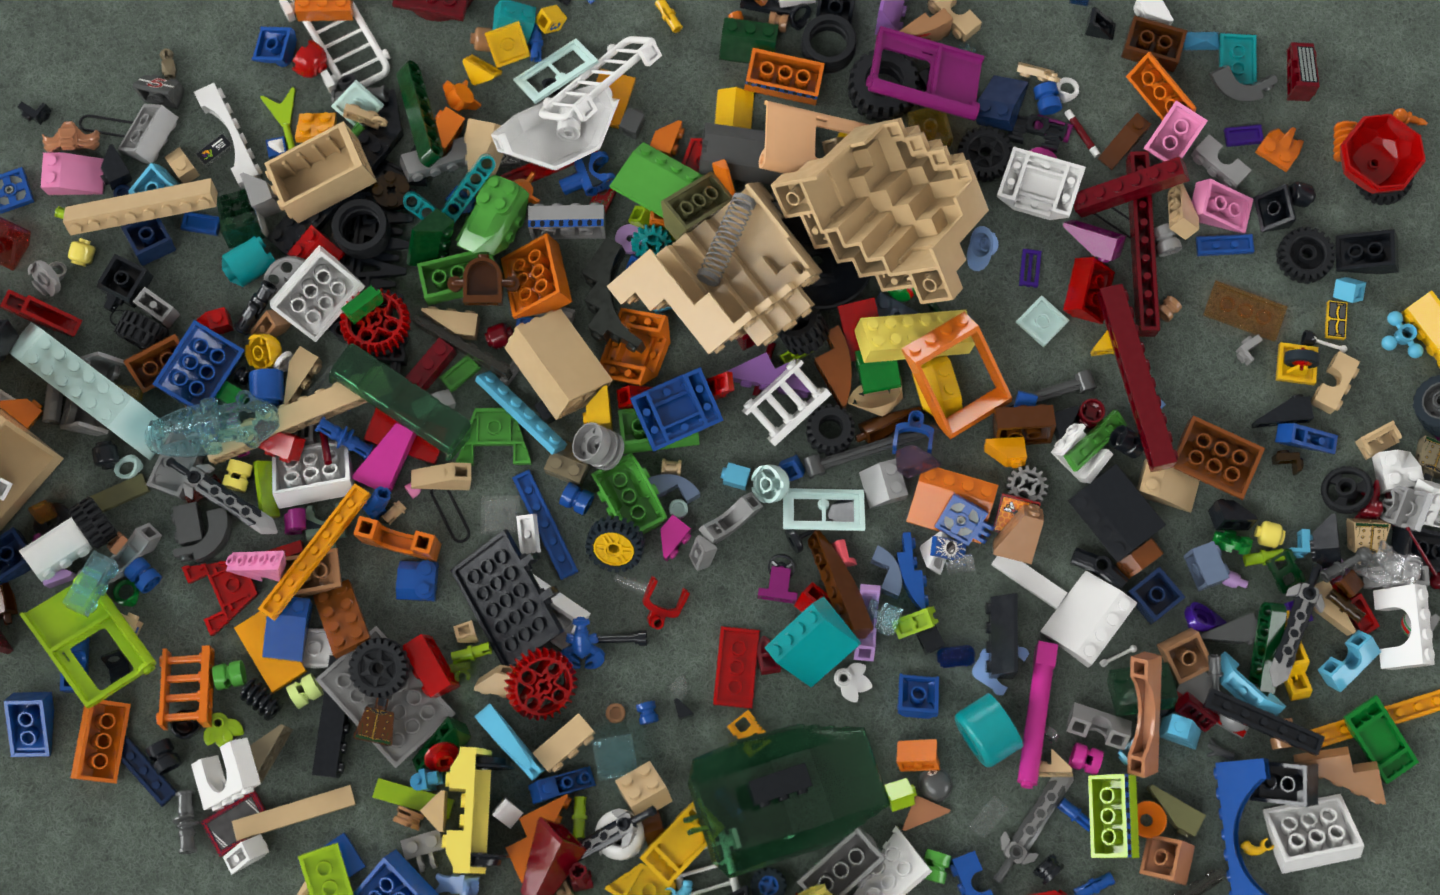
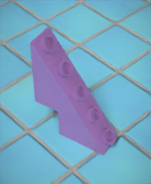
[728,352,811,398]

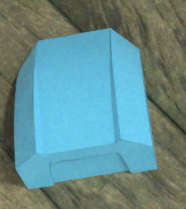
[128,163,180,194]

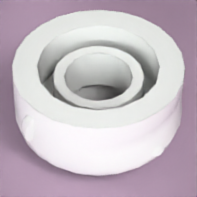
[595,809,645,861]

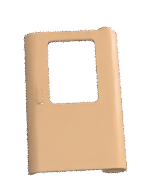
[759,100,869,174]

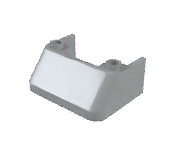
[59,351,125,436]

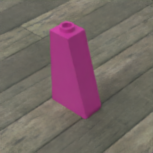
[352,421,419,492]

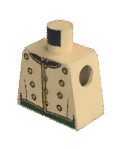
[1346,518,1391,564]

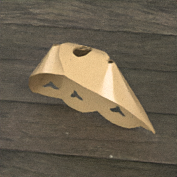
[847,377,903,417]

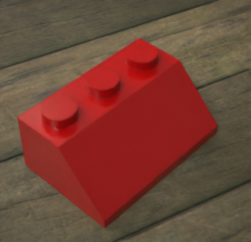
[1063,257,1115,324]
[402,634,461,698]

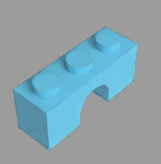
[1318,630,1381,692]

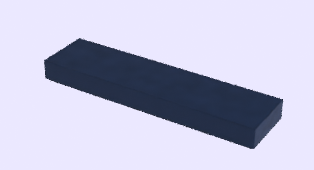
[121,735,177,807]

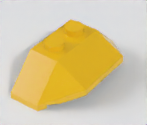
[912,356,963,418]

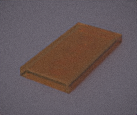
[1203,281,1287,342]

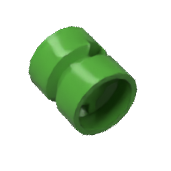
[212,660,247,691]
[924,849,952,885]

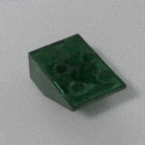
[217,189,265,249]

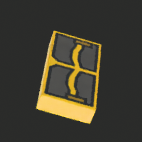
[1325,301,1348,340]

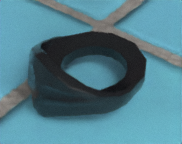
[789,3,811,31]

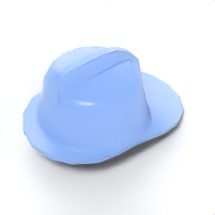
[967,226,998,271]

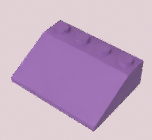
[875,0,908,35]

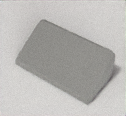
[689,535,718,571]

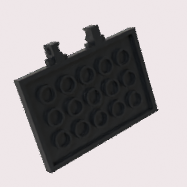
[450,529,564,666]

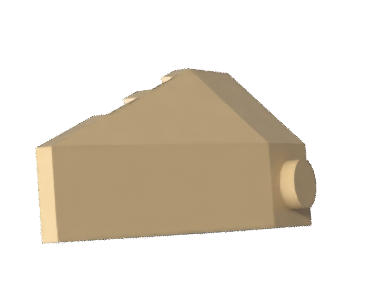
[464,119,504,198]

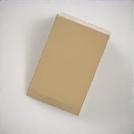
[420,790,448,832]

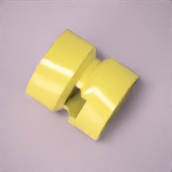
[222,459,253,493]

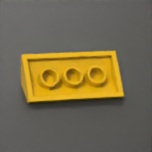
[715,87,754,129]

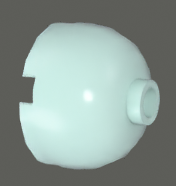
[751,464,790,503]

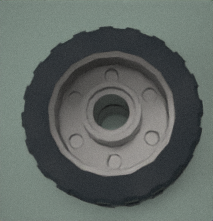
[1413,374,1440,438]

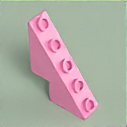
[226,551,287,582]

